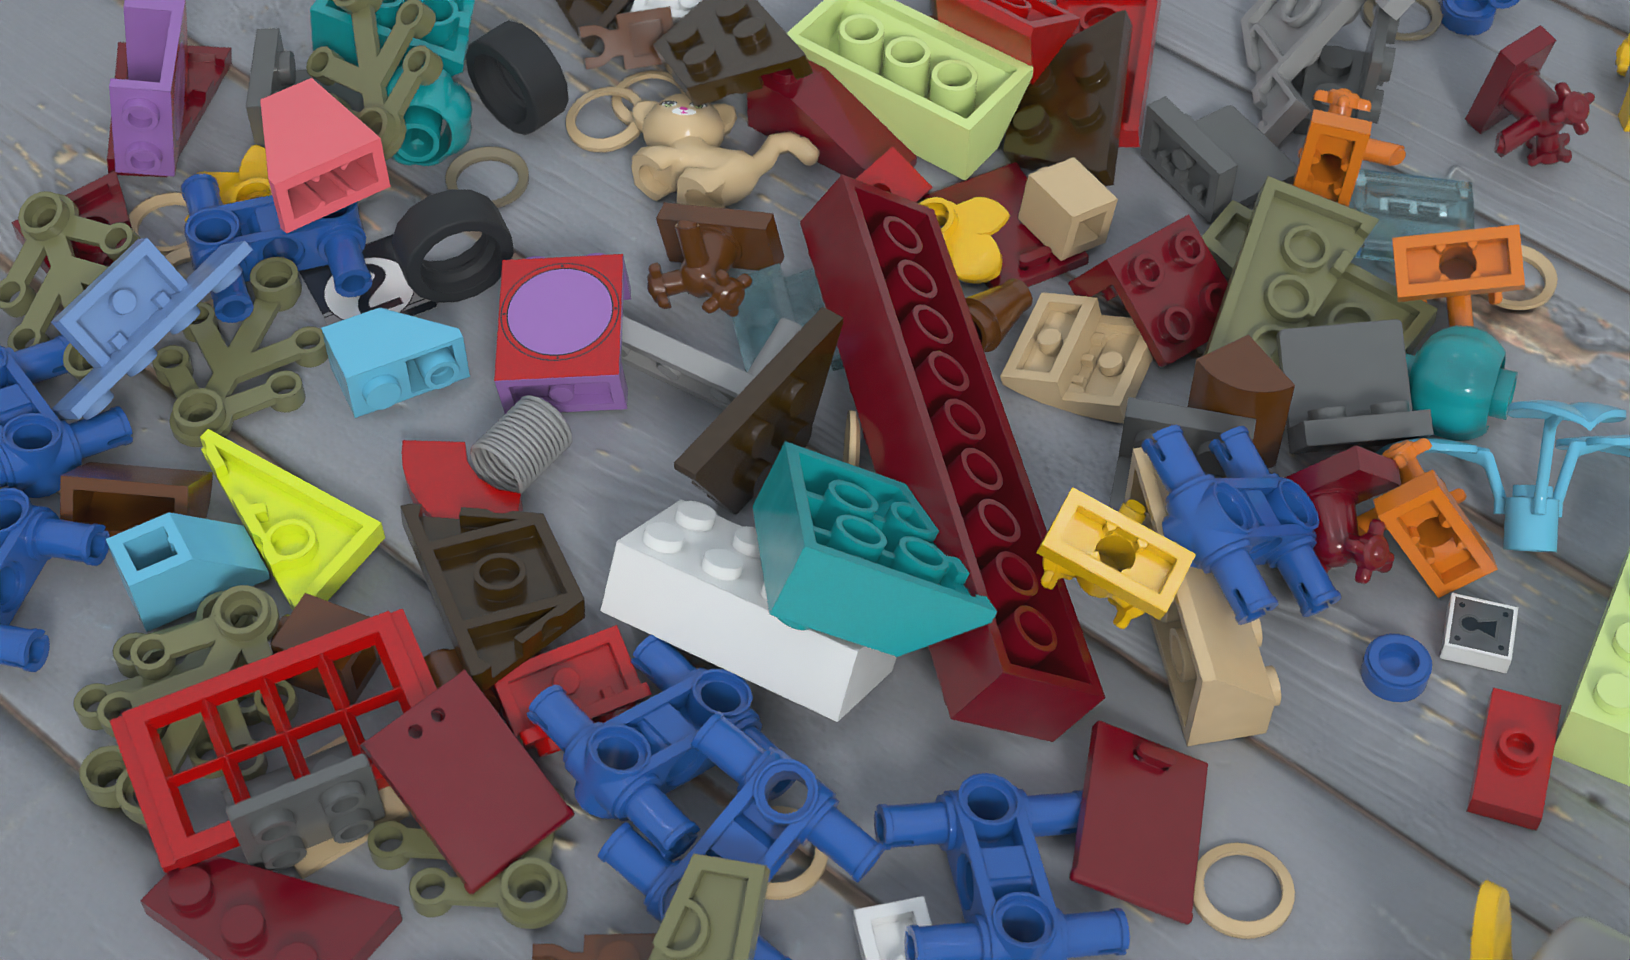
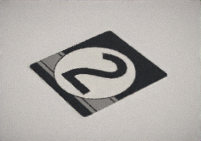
[299,234,437,325]

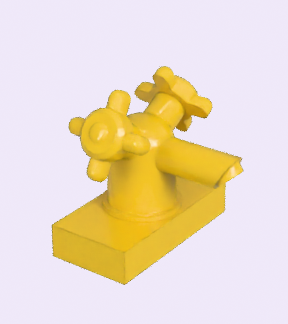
[1036,487,1196,629]

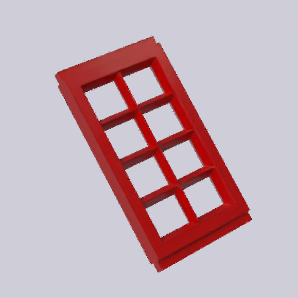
[109,608,443,873]

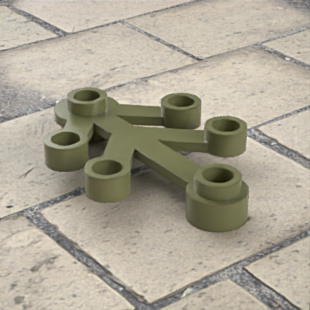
[306,0,443,161]
[0,191,141,381]
[152,257,328,447]
[97,585,299,824]
[73,591,266,809]
[367,787,568,929]

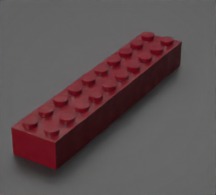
[800,174,1106,742]

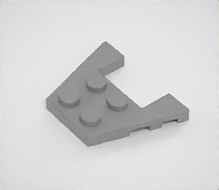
[1240,0,1416,146]

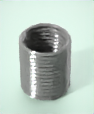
[470,395,573,494]

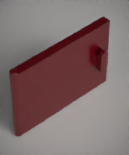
[923,162,1089,289]
[361,670,574,895]
[1069,720,1208,925]

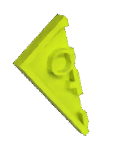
[200,429,385,610]

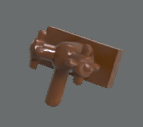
[647,202,785,317]

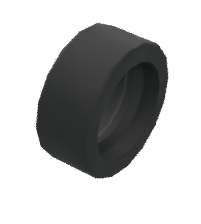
[465,20,569,135]
[392,189,514,303]

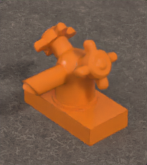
[1292,88,1406,207]
[1392,224,1525,327]
[1357,438,1498,598]

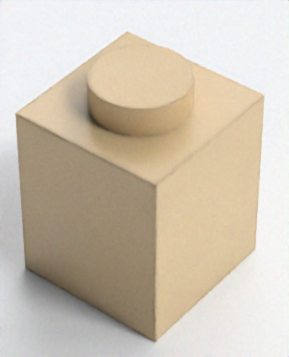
[1018,157,1118,261]

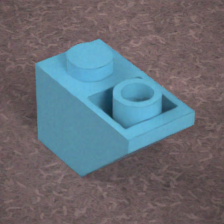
[321,308,470,418]
[106,512,270,632]

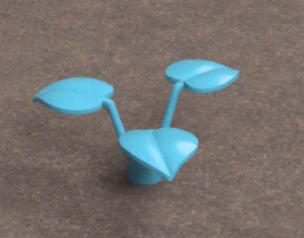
[1376,400,1630,552]

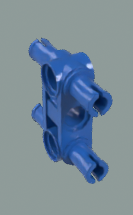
[181,174,372,323]
[0,335,133,498]
[1141,425,1342,625]
[0,488,110,672]
[527,634,796,861]
[597,711,886,960]
[874,773,1130,960]

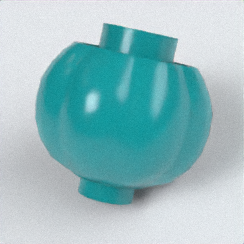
[386,65,472,166]
[1406,325,1518,441]

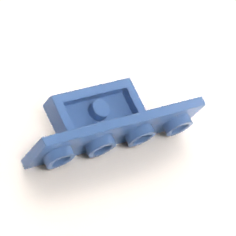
[51,237,253,420]

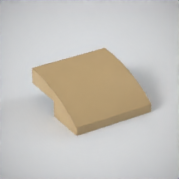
[1000,292,1153,424]

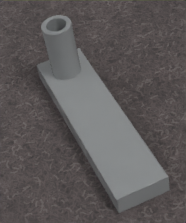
[621,316,803,410]

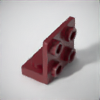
[1068,214,1228,367]

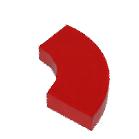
[402,440,523,519]

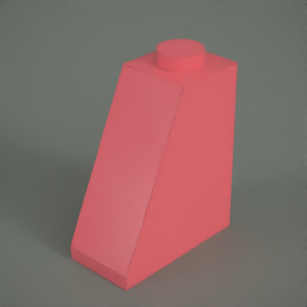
[260,78,391,234]

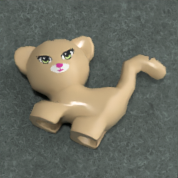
[631,94,820,208]

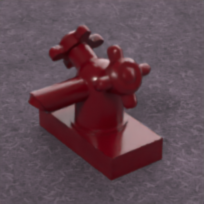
[1465,25,1595,166]
[1284,446,1401,584]

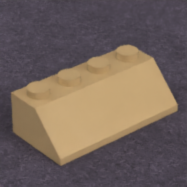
[1124,447,1281,746]

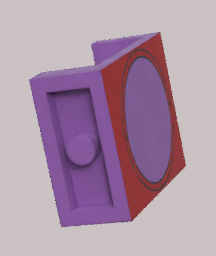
[109,0,189,177]
[494,253,631,414]

